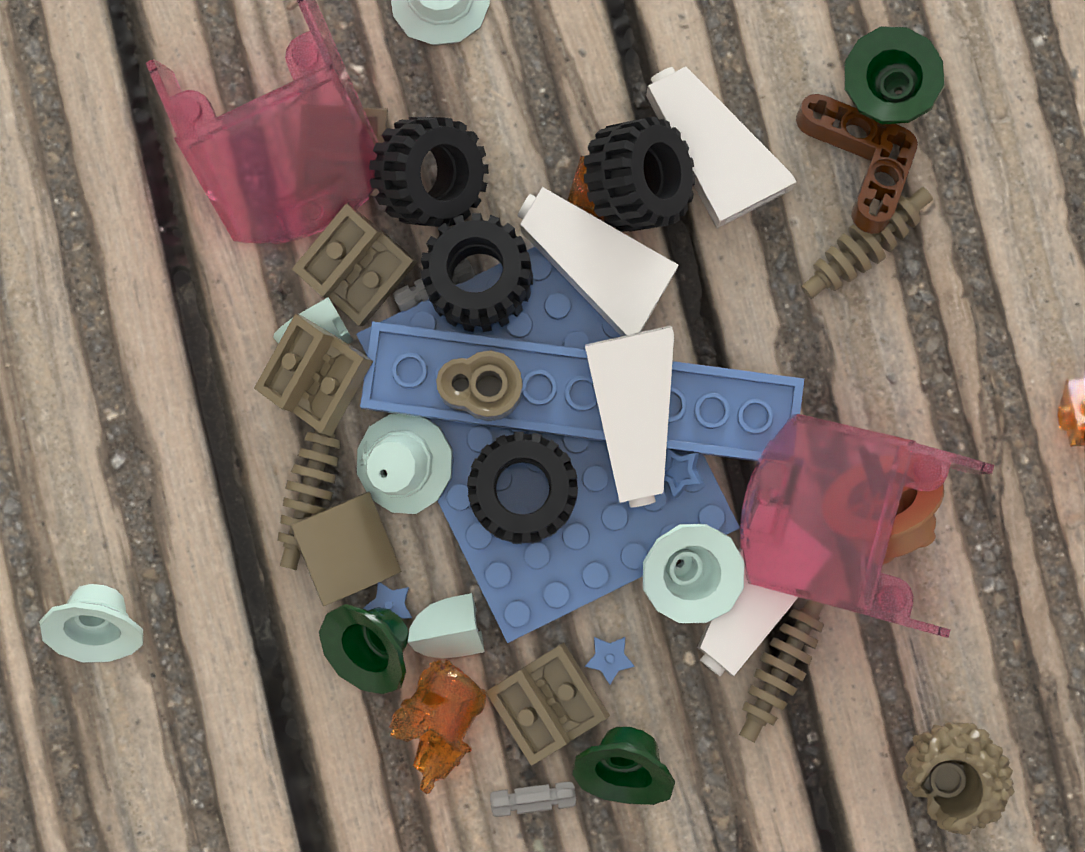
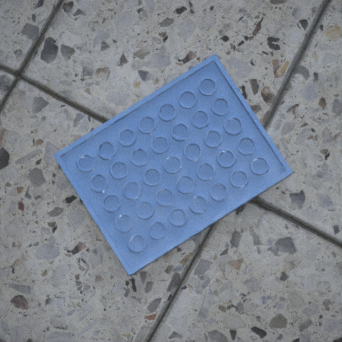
[356,247,740,643]

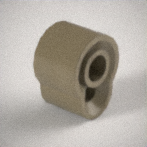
[436,350,523,421]

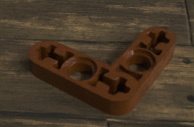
[796,94,918,234]

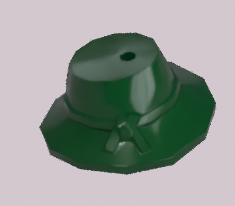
[844,26,945,125]
[319,604,409,694]
[572,727,675,805]

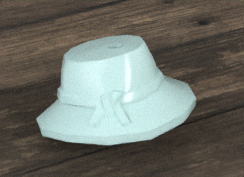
[391,0,490,45]
[357,413,453,514]
[643,524,745,623]
[39,584,143,663]

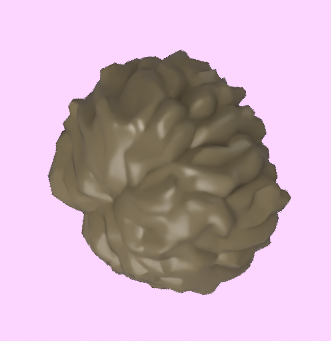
[902,722,1015,835]

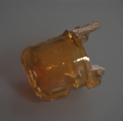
[389,660,487,794]

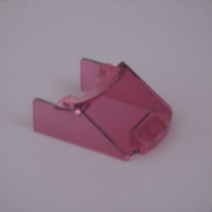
[146,0,378,244]
[740,414,995,638]

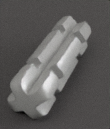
[393,258,475,311]
[490,781,576,817]

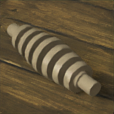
[801,187,933,299]
[277,429,341,570]
[739,591,827,743]

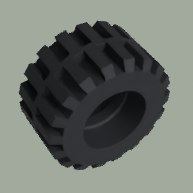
[369,117,489,227]
[583,117,695,232]
[421,213,533,332]
[467,431,578,544]

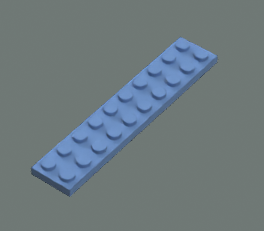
[360,321,804,466]

